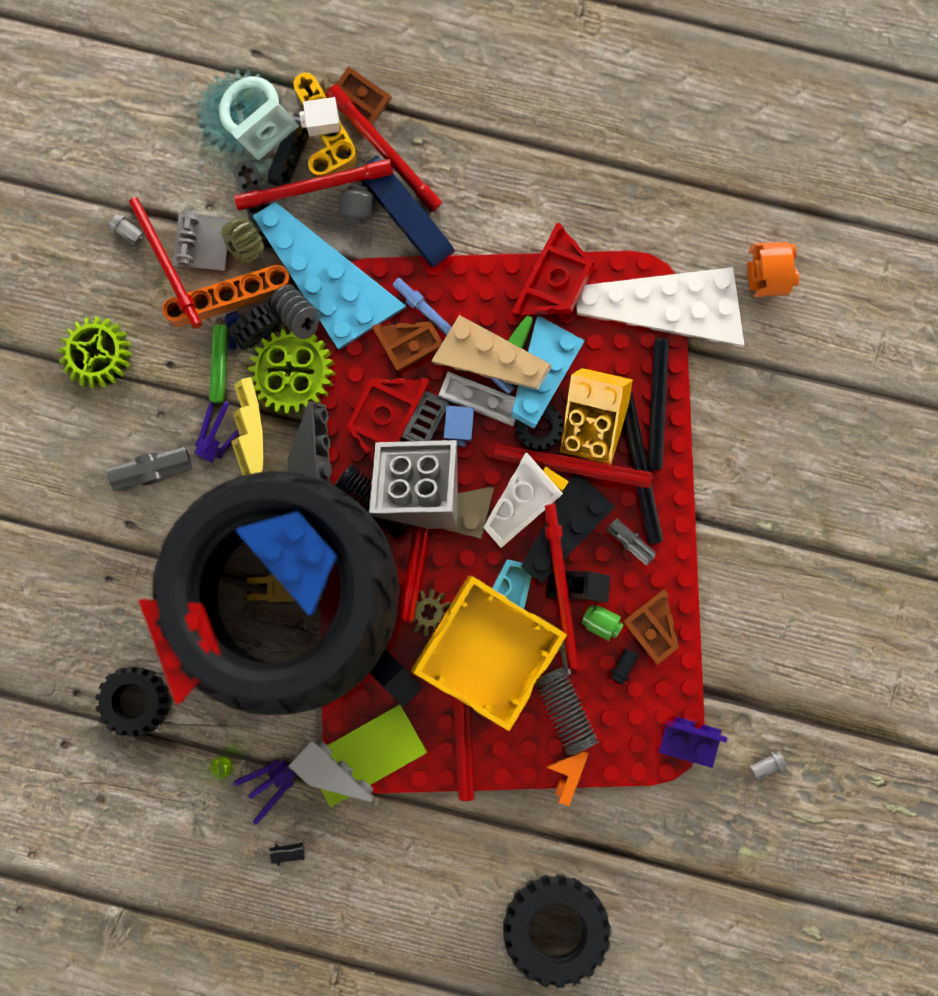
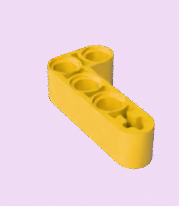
[294,73,357,178]

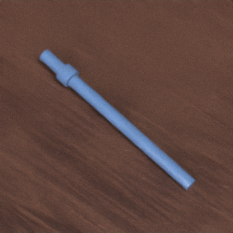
[392,278,515,395]

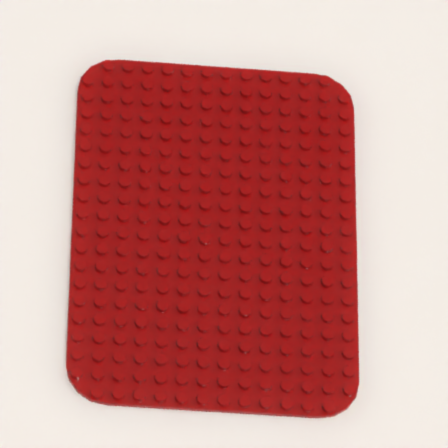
[315,250,705,794]

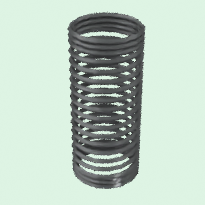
[535,666,599,756]

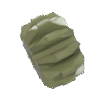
[221,216,264,264]
[409,589,451,636]

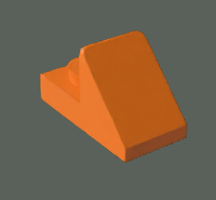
[546,751,588,806]

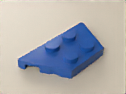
[236,512,337,616]

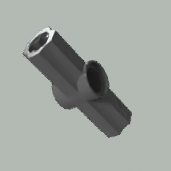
[107,447,192,492]

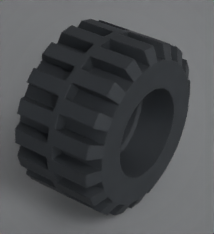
[95,667,171,737]

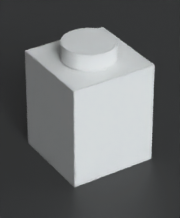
[299,97,341,136]

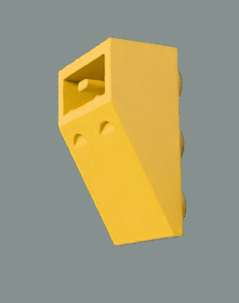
[560,368,633,465]

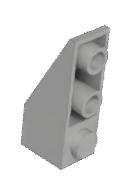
[289,740,374,802]

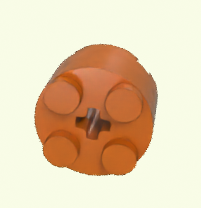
[747,242,799,297]

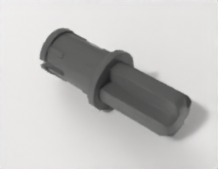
[606,518,656,565]

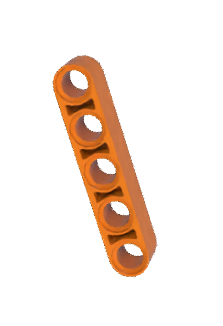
[162,265,292,327]

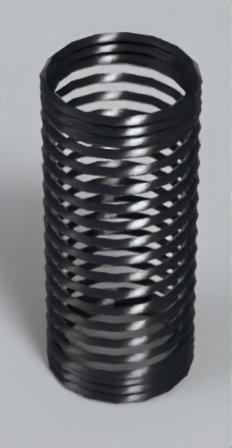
[334,465,410,540]

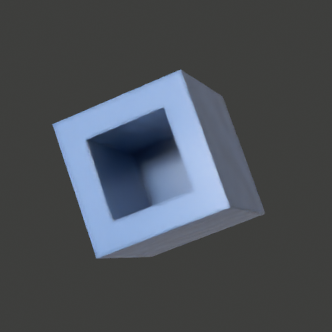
[444,406,474,448]

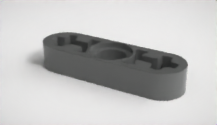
[234,161,270,236]

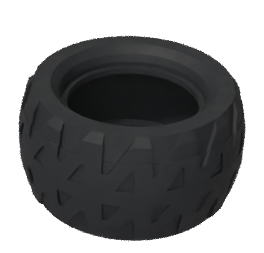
[152,471,400,715]

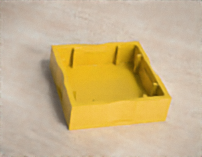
[411,576,567,731]

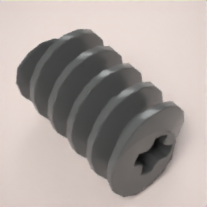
[267,285,320,339]

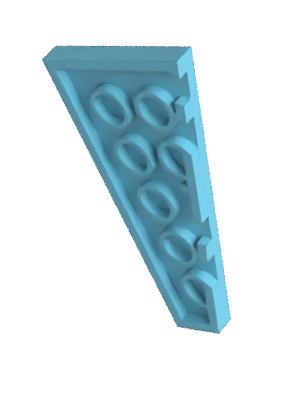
[253,202,406,350]

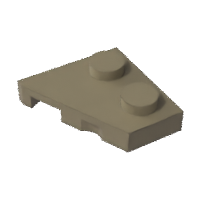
[439,487,494,539]

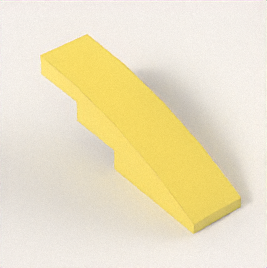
[231,377,263,476]

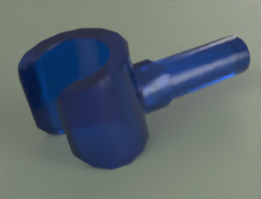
[225,311,240,350]

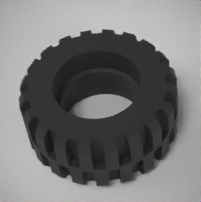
[503,874,611,988]

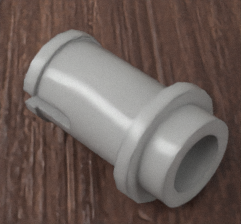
[109,214,144,246]
[750,752,787,781]

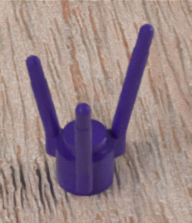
[194,401,240,463]
[234,759,297,824]

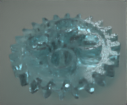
[196,70,281,156]

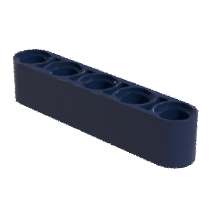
[361,155,455,268]

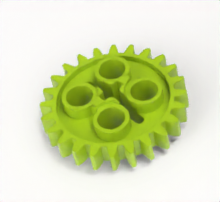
[248,329,335,415]

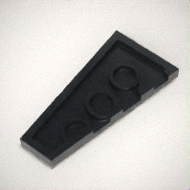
[521,474,615,585]

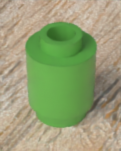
[581,604,624,641]

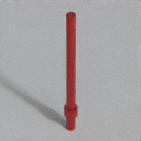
[129,197,202,329]
[544,504,579,669]

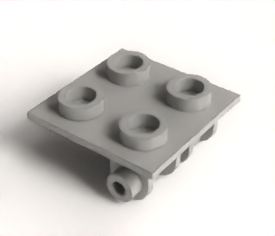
[172,211,231,271]

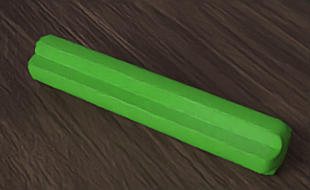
[209,324,228,403]

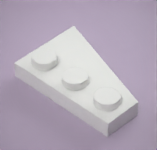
[483,453,563,548]

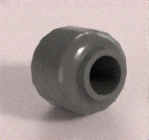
[339,185,375,224]

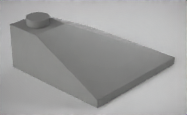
[369,440,458,529]

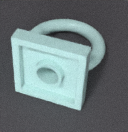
[219,77,299,160]

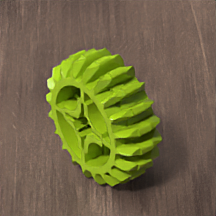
[58,316,132,389]

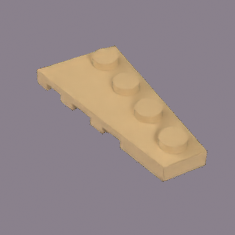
[432,315,552,390]

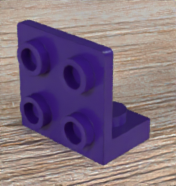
[658,717,728,768]

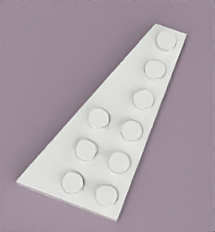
[576,267,744,347]

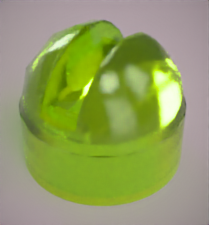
[210,756,233,778]

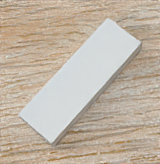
[438,372,516,427]

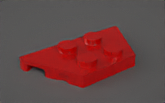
[512,222,595,317]
[346,378,430,463]
[138,599,221,705]

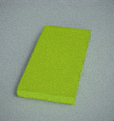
[320,704,427,808]

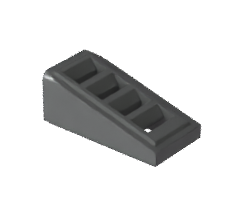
[402,391,450,442]

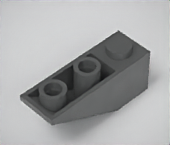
[287,401,332,484]

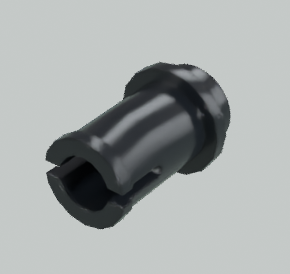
[609,648,640,685]
[270,842,305,866]

